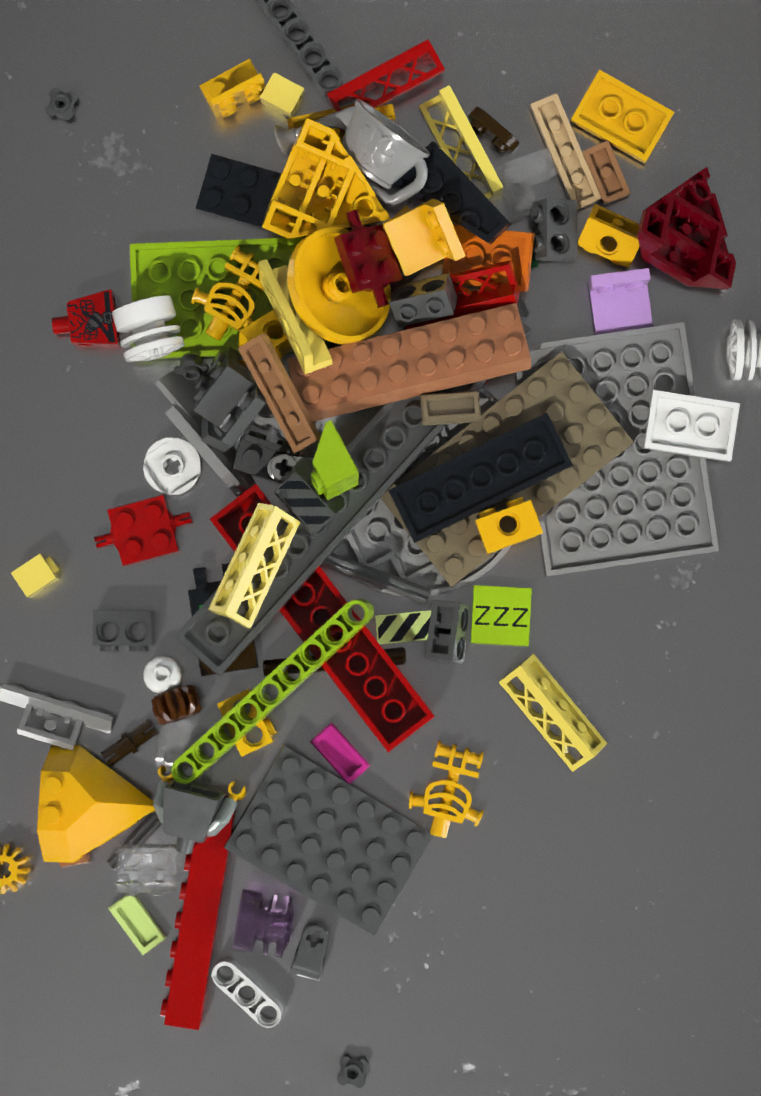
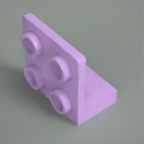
[588,268,653,335]

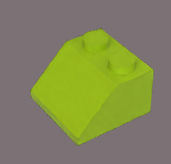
[310,420,359,501]

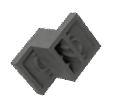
[193,346,266,447]

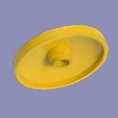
[287,227,391,344]

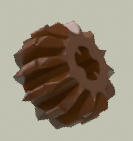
[151,685,202,725]

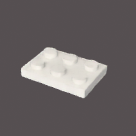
[643,390,740,462]

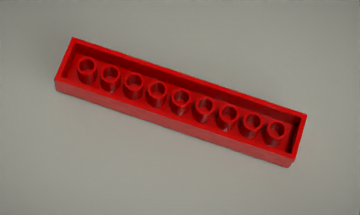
[210,484,435,753]

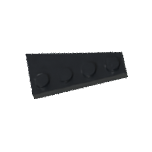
[394,141,512,245]

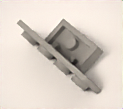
[0,683,113,751]

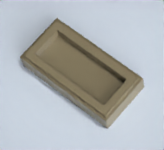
[420,391,481,426]

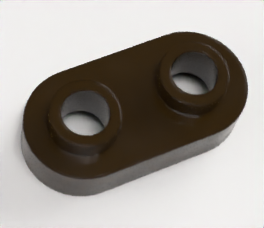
[468,106,519,154]

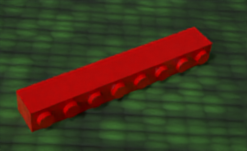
[160,793,237,1030]

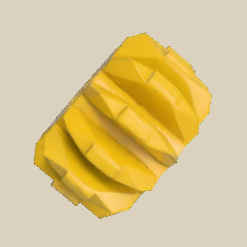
[0,843,31,894]

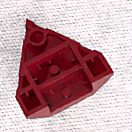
[637,167,736,289]

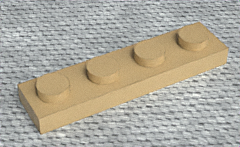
[530,93,602,211]

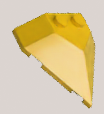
[262,118,391,239]
[37,745,155,863]

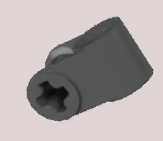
[290,921,328,981]

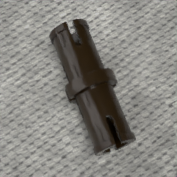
[101,719,159,767]

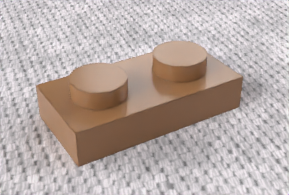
[582,141,631,206]

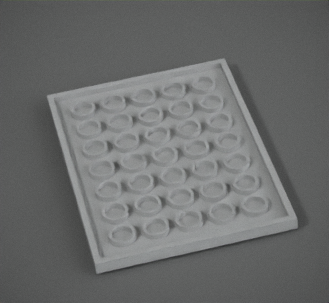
[515,322,719,577]

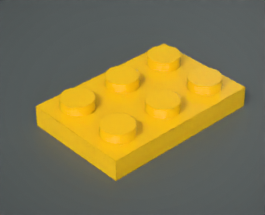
[570,69,674,164]

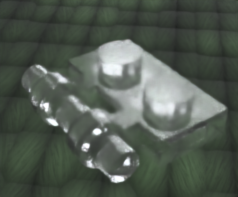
[115,844,177,896]

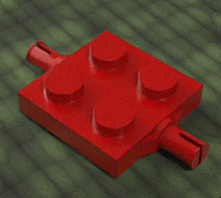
[94,494,193,566]

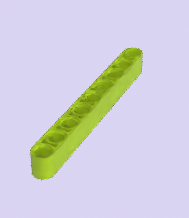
[171,598,374,784]

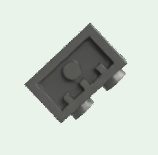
[231,431,300,484]

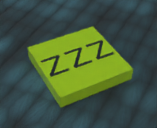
[470,585,532,646]

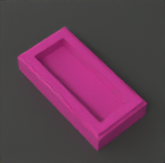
[310,722,370,784]

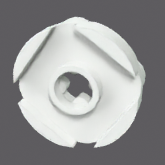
[143,438,202,495]

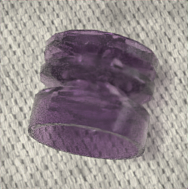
[233,889,294,958]

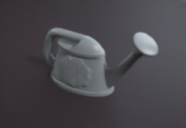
[274,99,430,205]

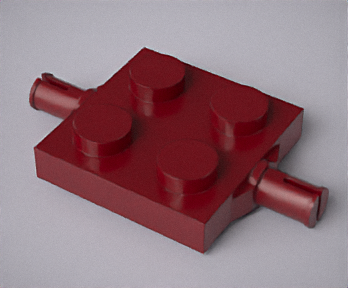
[334,209,403,308]

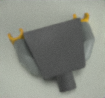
[153,765,246,854]

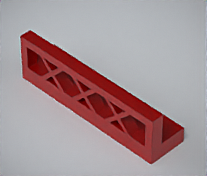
[327,39,445,112]
[405,260,520,329]

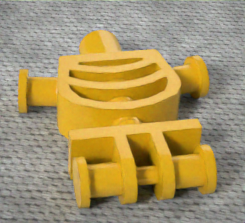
[191,246,276,341]
[409,740,484,838]

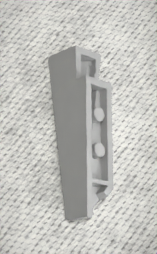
[155,371,256,497]

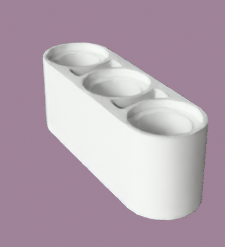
[212,958,283,1028]

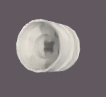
[112,296,185,362]
[726,319,761,381]

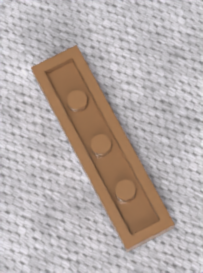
[238,333,321,453]

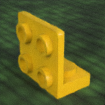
[199,58,266,118]
[383,199,465,276]

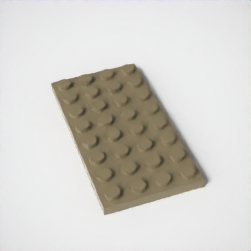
[381,351,634,587]

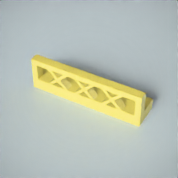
[418,85,503,199]
[259,259,332,374]
[208,503,300,629]
[499,654,608,772]

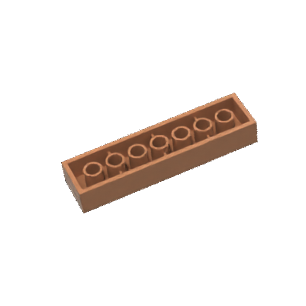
[287,303,531,422]

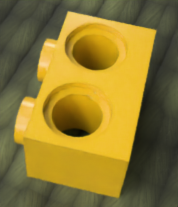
[217,688,277,757]

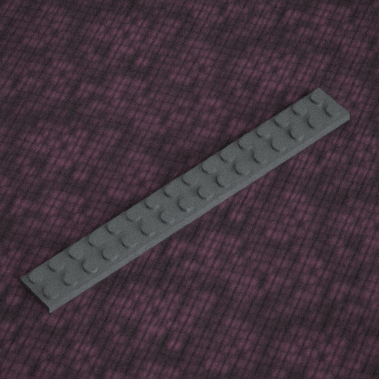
[175,321,531,677]

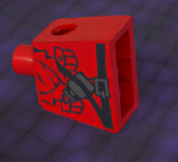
[52,289,121,348]

